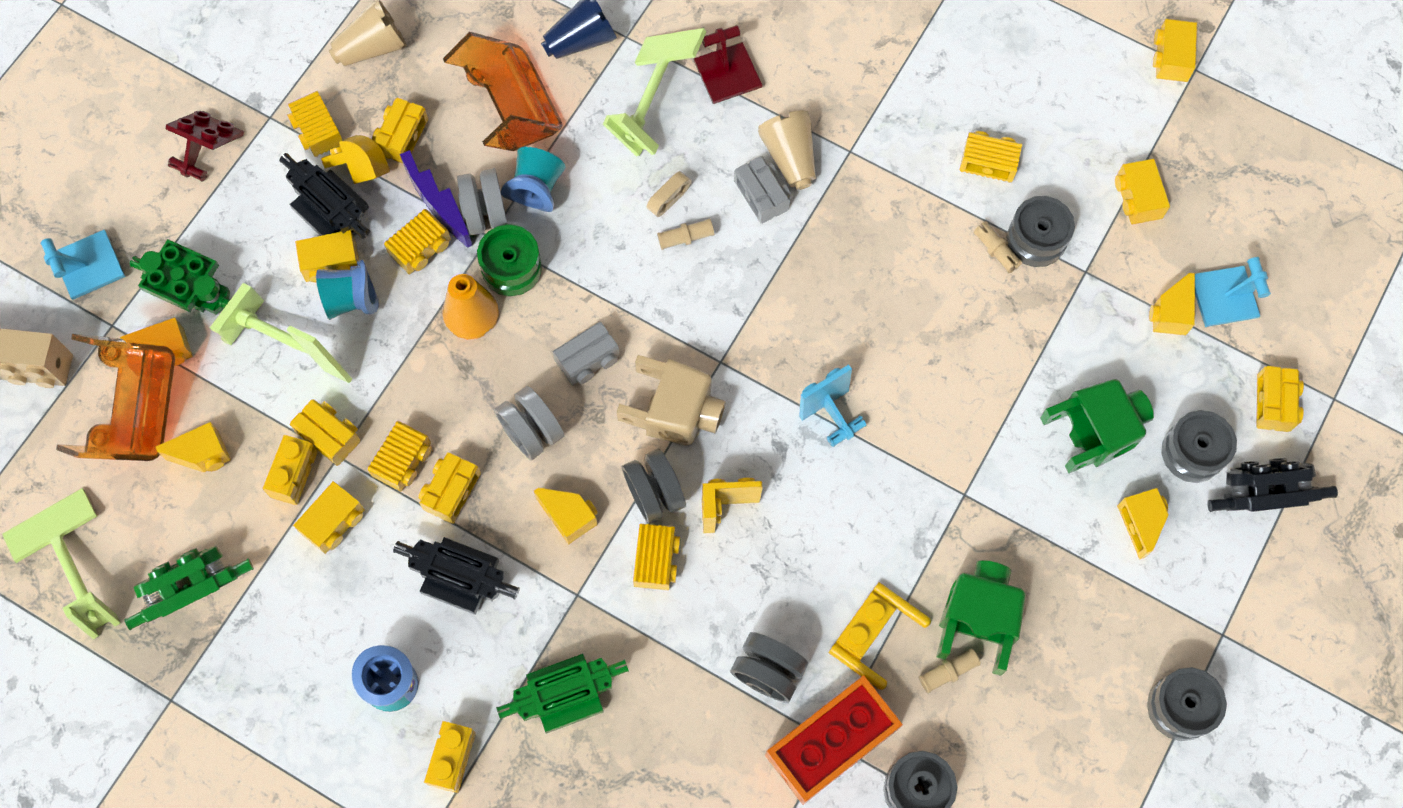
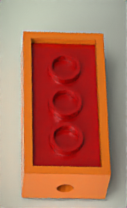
[765,675,903,805]

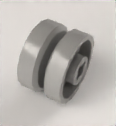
[457,168,508,236]
[493,386,565,460]

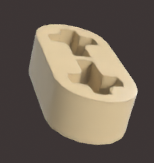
[647,171,692,217]

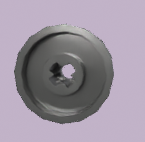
[1006,196,1075,267]
[1161,410,1237,483]
[621,448,686,524]
[730,632,809,703]
[1147,667,1227,741]
[883,751,958,808]

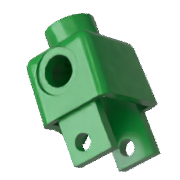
[1040,379,1154,473]
[936,560,1026,676]

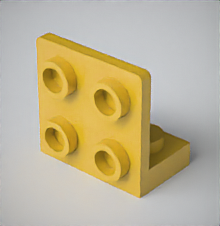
[701,477,763,533]

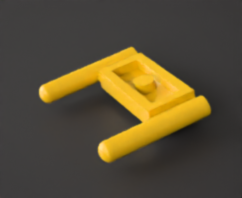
[828,582,931,690]

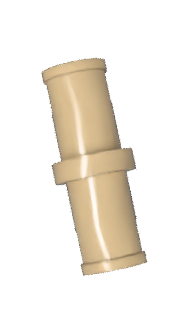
[657,218,715,250]
[973,221,1022,273]
[918,648,981,694]

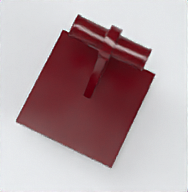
[694,25,762,104]
[165,111,244,182]

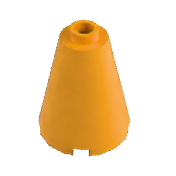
[442,274,499,340]

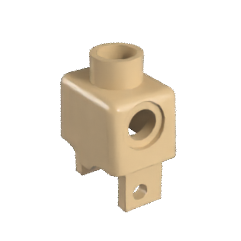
[617,355,726,446]

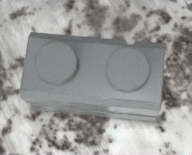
[734,156,791,224]
[552,322,620,386]

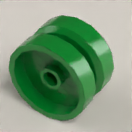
[477,224,542,296]

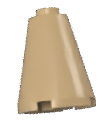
[329,0,407,66]
[758,110,816,190]

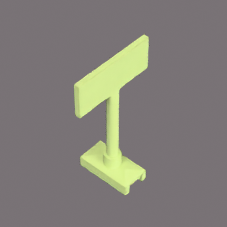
[603,28,707,156]
[210,283,352,384]
[2,488,121,639]

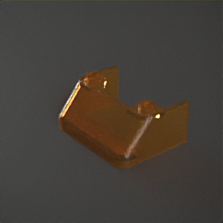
[443,31,563,151]
[56,334,175,461]

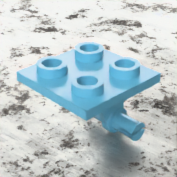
[40,230,125,300]
[1195,257,1271,327]
[799,364,867,447]

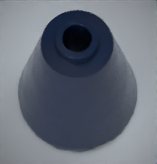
[541,0,617,59]

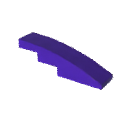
[400,150,473,248]

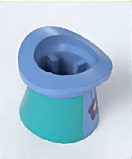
[500,147,566,212]
[316,260,379,320]
[352,645,418,712]

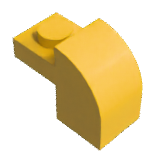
[321,135,390,184]

